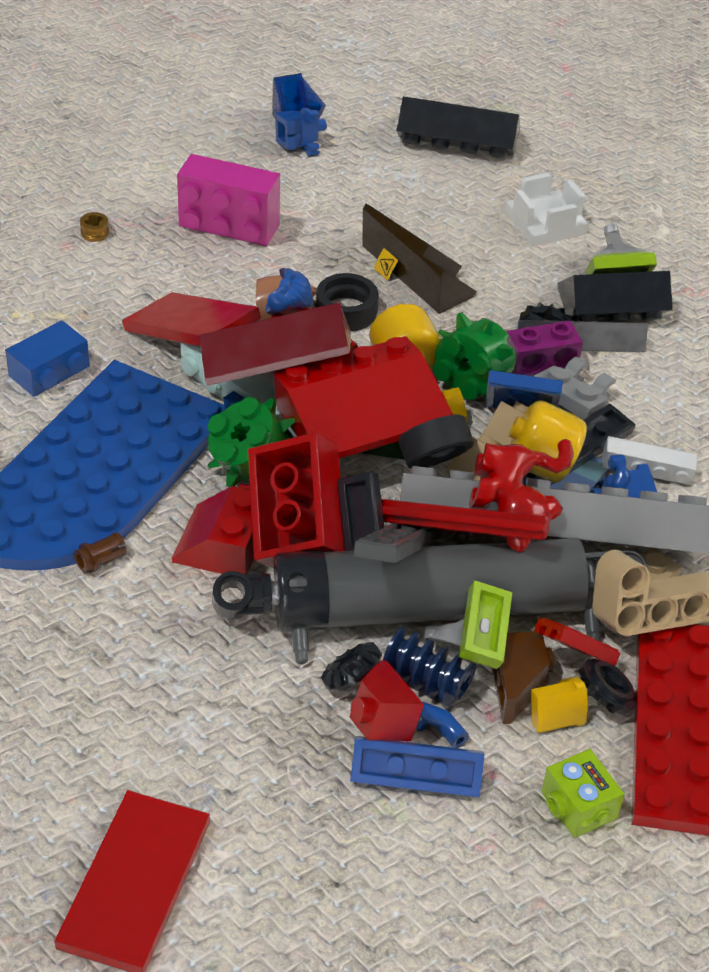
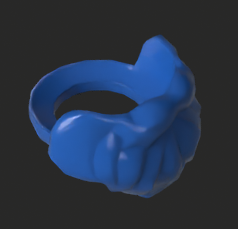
[265,268,313,315]

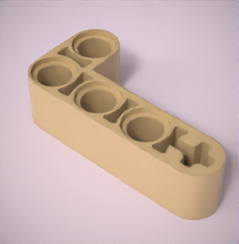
[592,550,709,636]

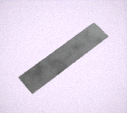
[518,320,648,352]

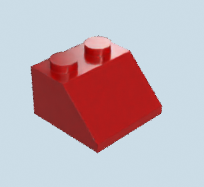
[172,486,254,575]

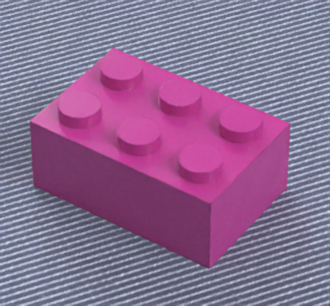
[177,154,280,246]

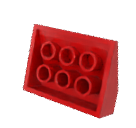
[273,336,453,459]

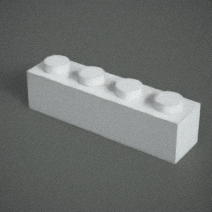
[602,436,697,485]

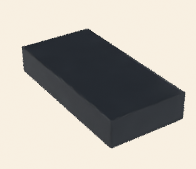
[338,471,384,551]

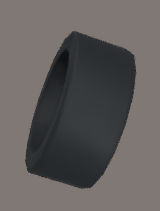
[315,273,379,331]
[398,414,474,469]

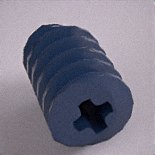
[383,626,477,706]

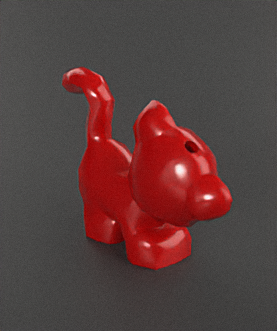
[469,439,574,553]

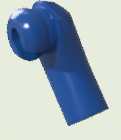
[416,701,469,748]

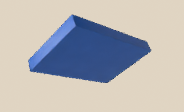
[486,370,563,409]

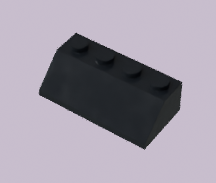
[396,96,520,158]

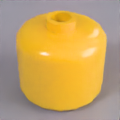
[369,304,442,371]
[508,401,587,483]

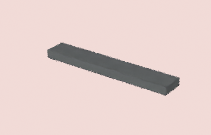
[353,524,441,563]

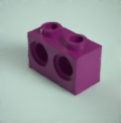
[506,321,583,376]

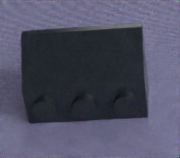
[557,271,672,322]

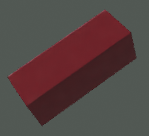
[199,302,351,386]

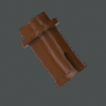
[74,532,127,573]

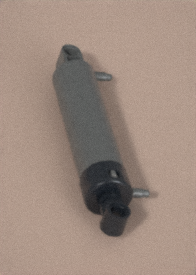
[212,538,647,664]

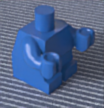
[275,108,327,156]
[590,455,657,498]

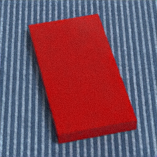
[122,292,261,347]
[54,790,210,972]

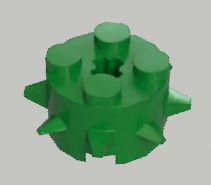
[433,312,516,400]
[207,397,295,488]

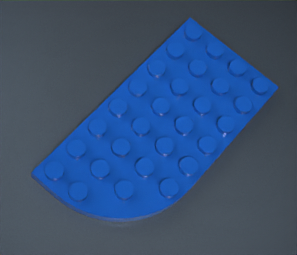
[0,359,225,571]

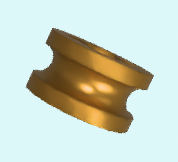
[80,212,109,242]

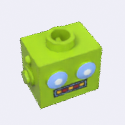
[541,748,625,838]

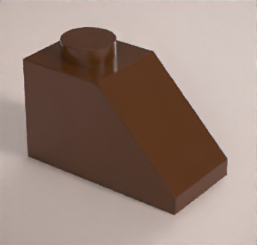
[491,631,554,724]

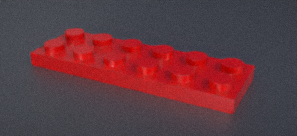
[631,624,709,836]

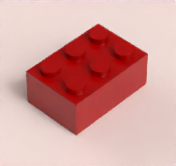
[248,432,345,569]

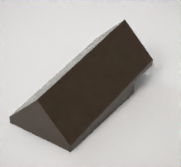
[362,203,477,314]

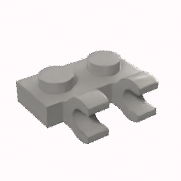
[534,357,616,419]

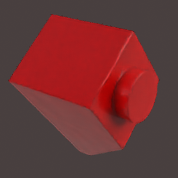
[349,660,424,741]

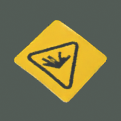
[374,248,398,280]

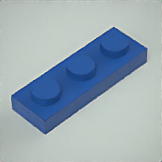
[350,736,485,797]

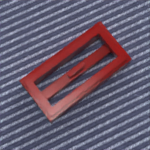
[534,617,621,666]

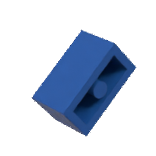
[5,320,90,397]

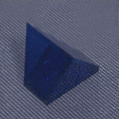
[272,73,326,119]

